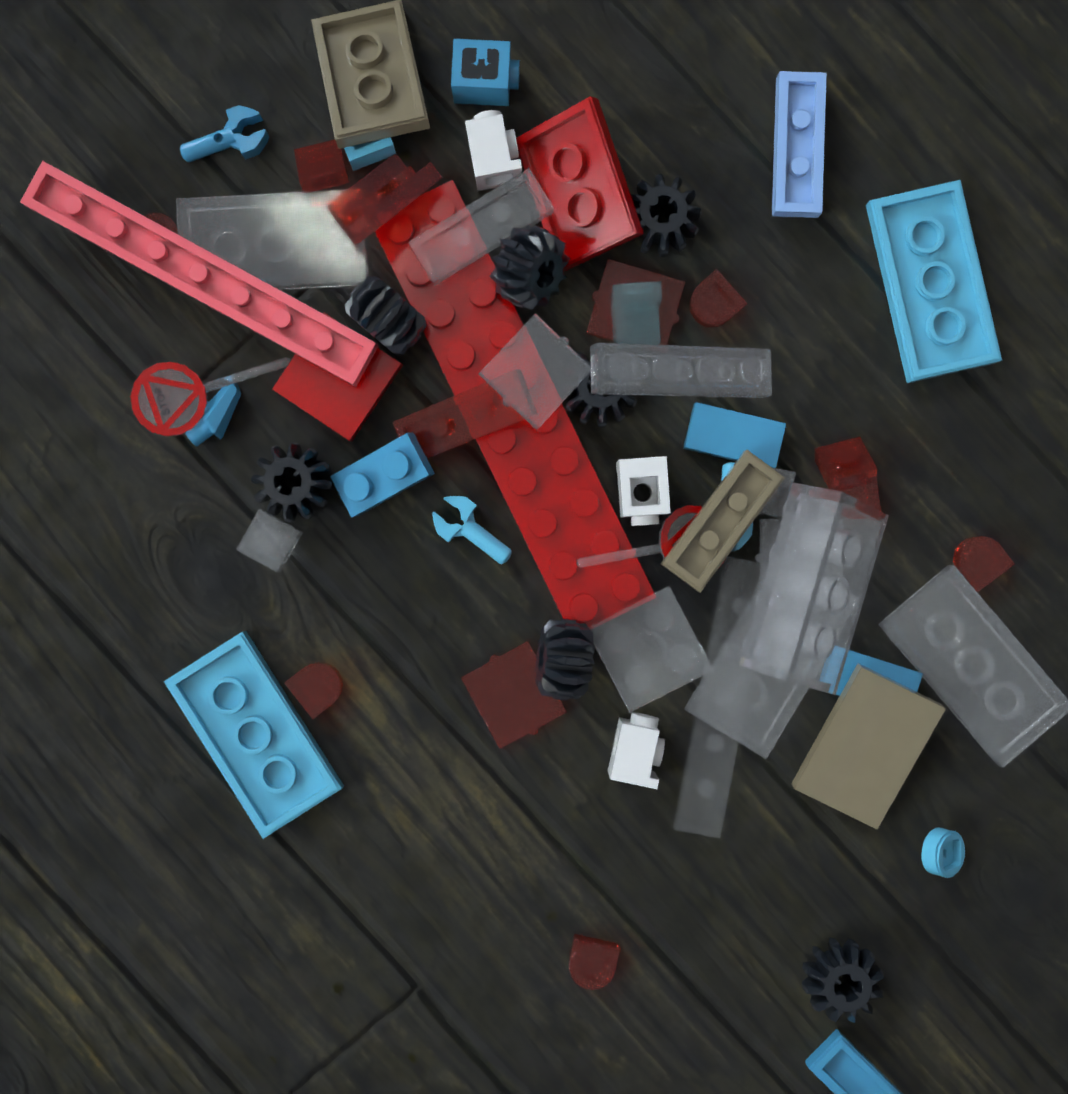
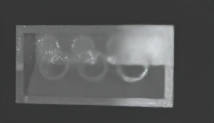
[739,483,889,695]

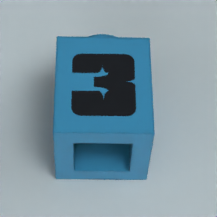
[451,39,520,106]

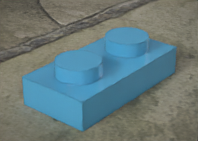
[330,432,435,518]

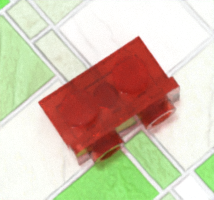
[327,154,442,246]

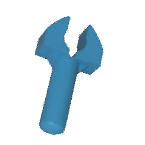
[180,105,269,162]

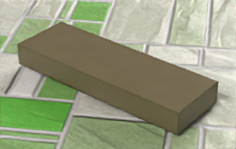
[661,450,785,593]

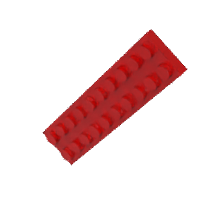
[369,180,657,629]

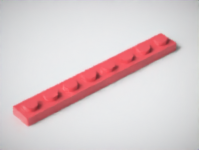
[20,161,378,387]

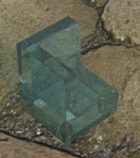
[610,281,662,350]

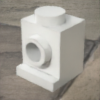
[465,110,523,191]
[616,456,671,526]
[608,712,665,789]

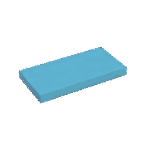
[866,180,1002,383]
[164,631,344,839]

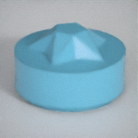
[921,827,965,878]

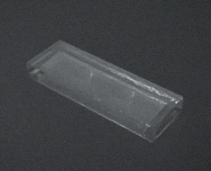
[408,168,554,286]

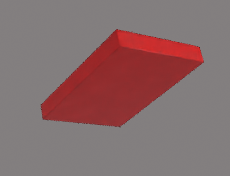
[516,96,644,271]

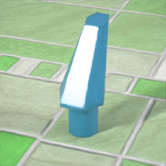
[185,378,241,447]

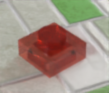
[815,436,877,494]

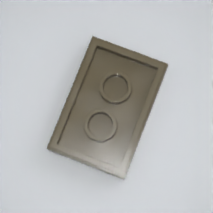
[311,0,430,149]
[791,663,946,829]

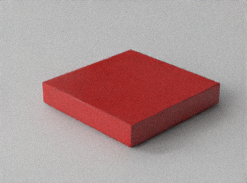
[272,312,403,442]

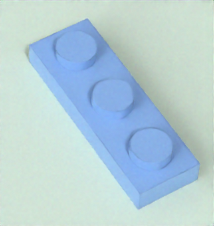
[772,71,827,218]

